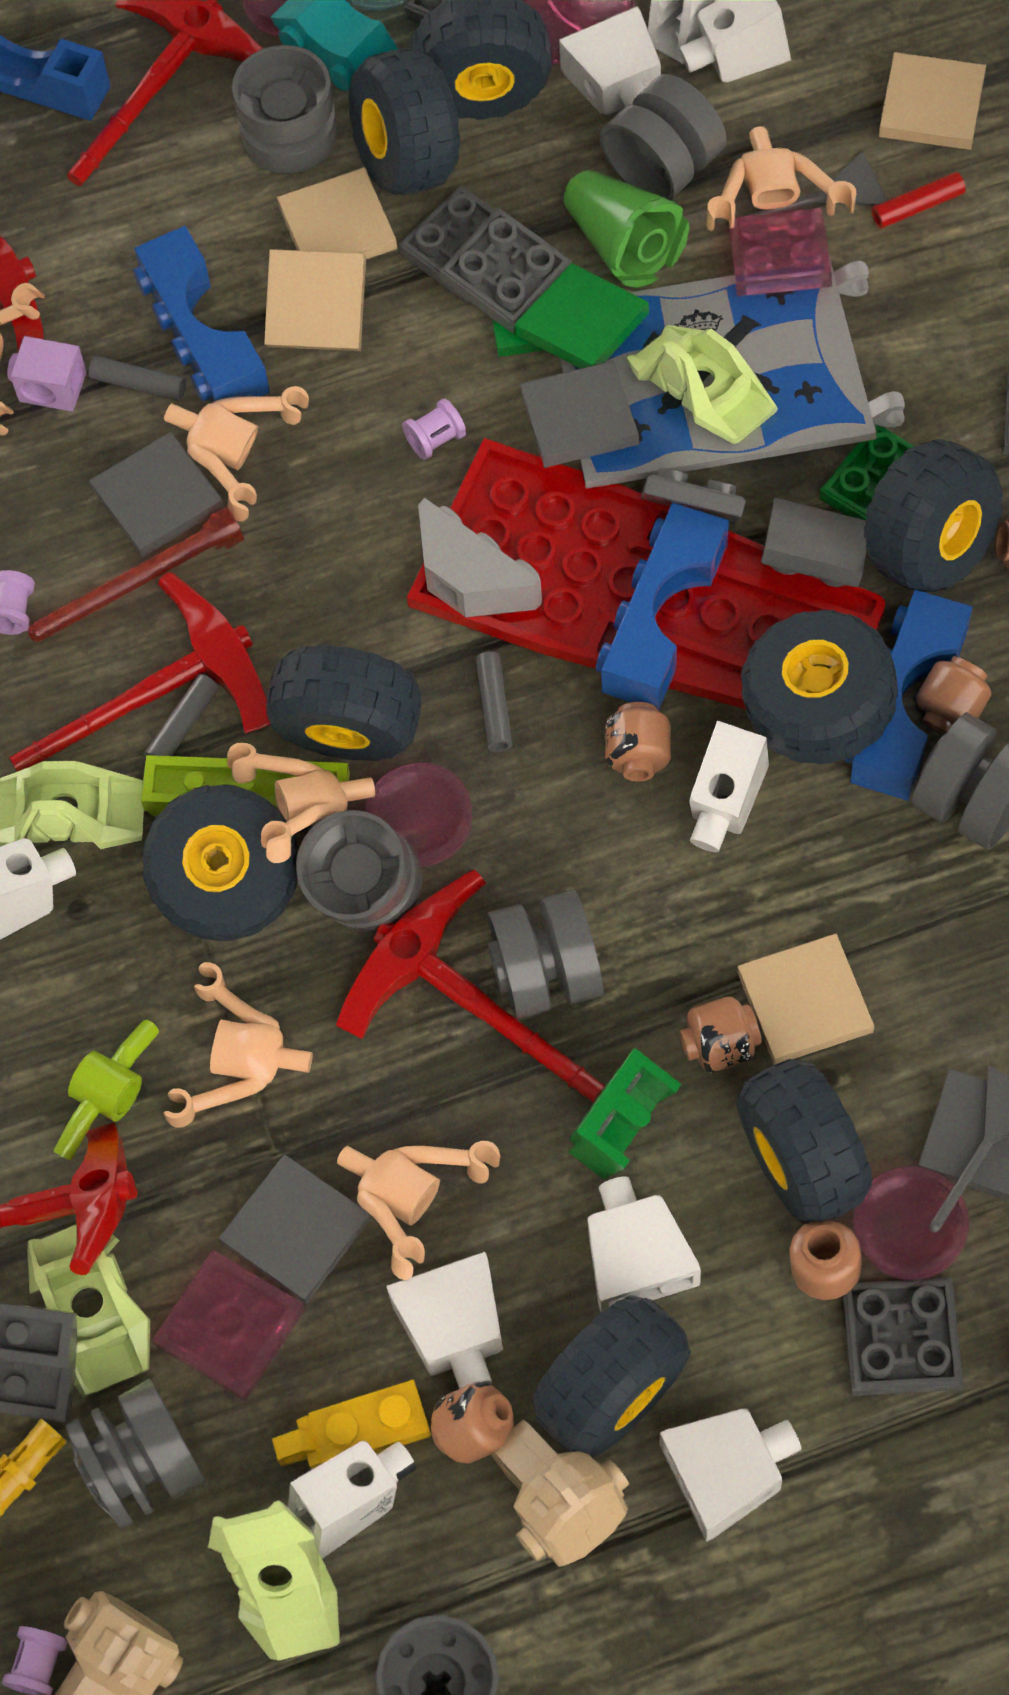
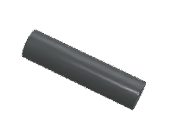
[89,355,186,401]
[476,651,513,752]
[144,674,219,757]

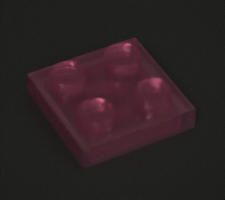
[728,208,832,296]
[152,1250,305,1401]

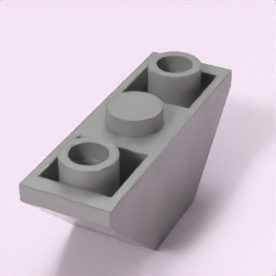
[418,498,542,617]

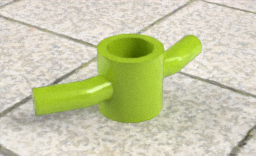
[53,1020,159,1160]

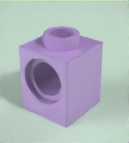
[8,336,87,412]

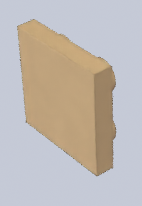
[879,52,986,150]
[277,168,397,259]
[264,249,366,351]
[737,934,874,1065]

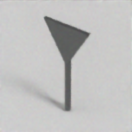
[728,151,887,229]
[929,1065,1009,1232]

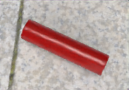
[871,172,966,229]

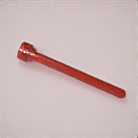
[28,506,245,642]

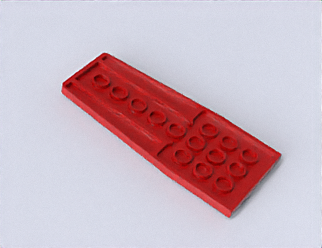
[407,438,885,709]

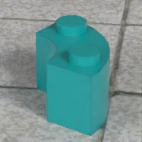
[270,0,398,92]

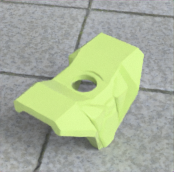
[626,325,778,444]
[0,761,144,849]
[27,1225,150,1397]
[208,1501,340,1660]

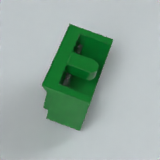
[568,1048,682,1180]

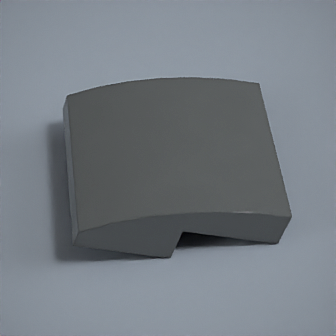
[0,1302,77,1422]

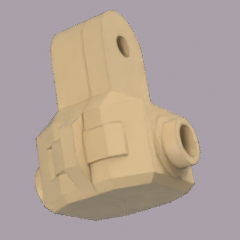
[491,1420,629,1567]
[55,1591,183,1695]

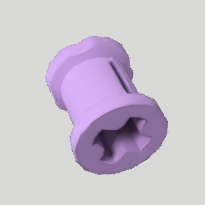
[402,398,466,460]
[0,570,35,635]
[2,1626,68,1695]

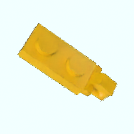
[272,1379,431,1469]

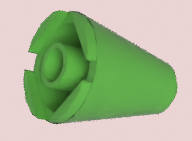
[564,170,689,288]

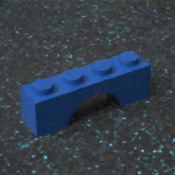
[0,35,111,121]
[132,225,270,403]
[596,502,729,711]
[845,590,973,801]

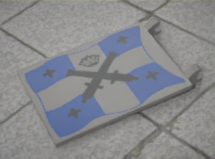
[560,258,905,489]

